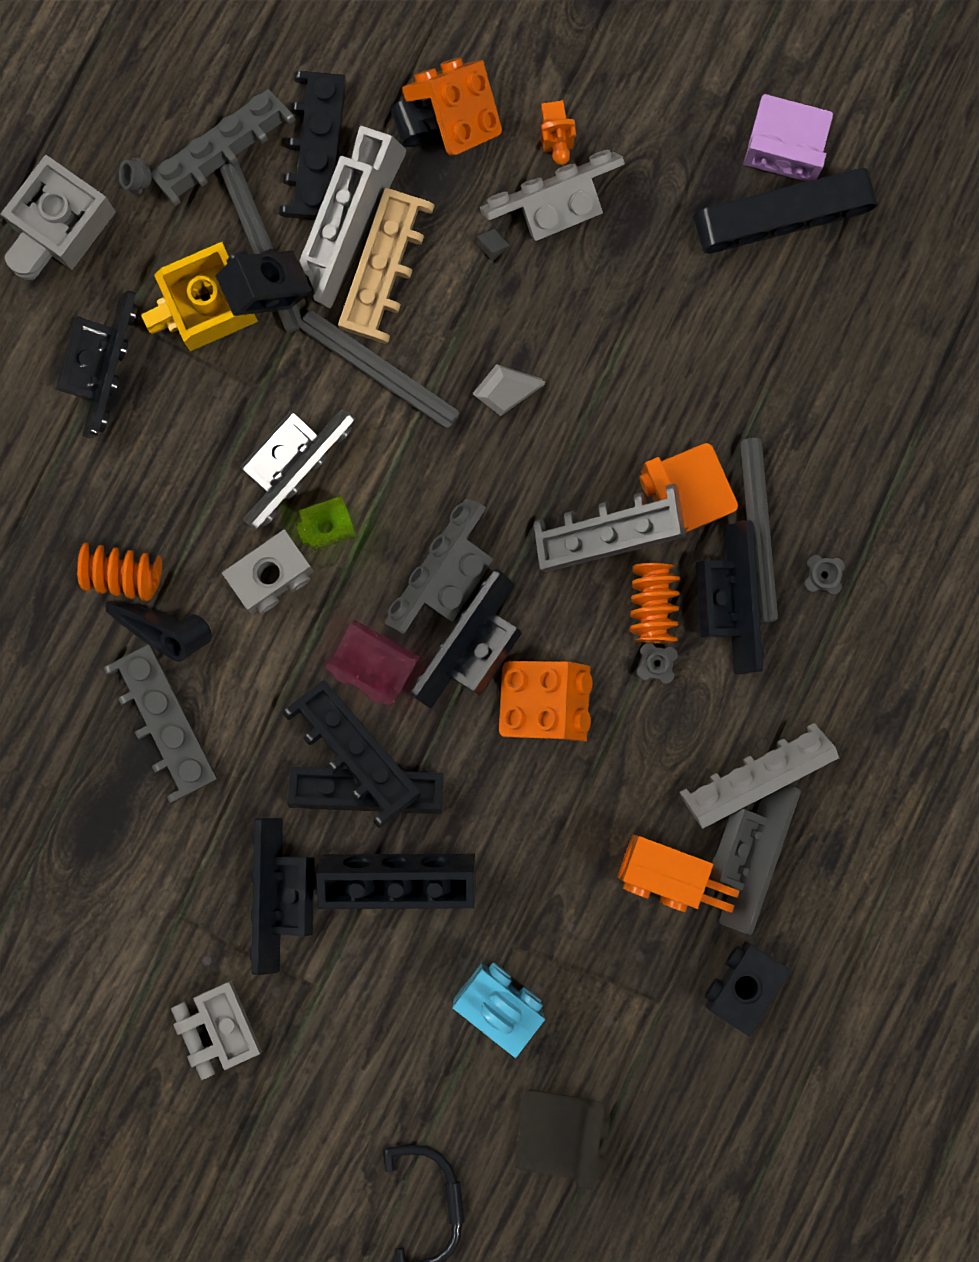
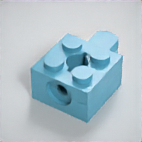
[452,962,545,1058]

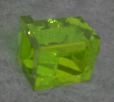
[296,496,357,551]

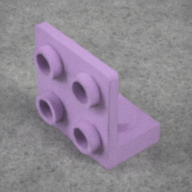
[743,94,833,182]

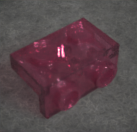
[325,620,420,706]

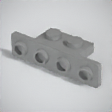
[480,150,625,241]

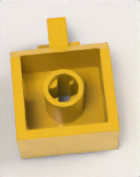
[141,242,258,351]

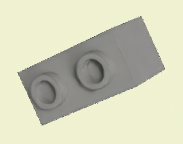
[222,529,314,614]

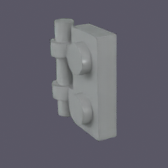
[171,981,262,1080]

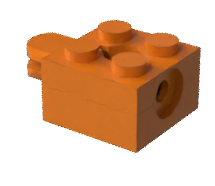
[617,834,740,913]

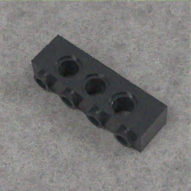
[316,853,476,909]

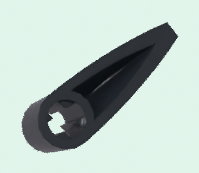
[106,601,212,662]

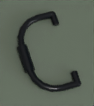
[383,1145,465,1262]

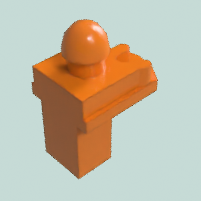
[540,100,577,165]

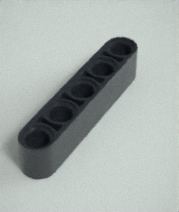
[693,168,878,254]

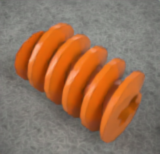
[77,542,162,602]
[630,563,680,643]

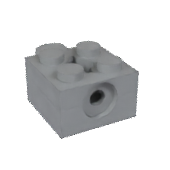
[1,154,116,280]

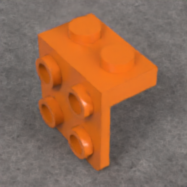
[402,57,502,155]
[639,443,738,533]
[499,661,593,741]

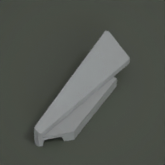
[299,125,406,308]

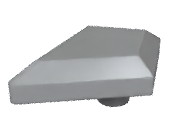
[473,364,545,416]

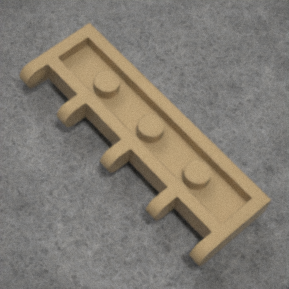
[338,188,434,344]

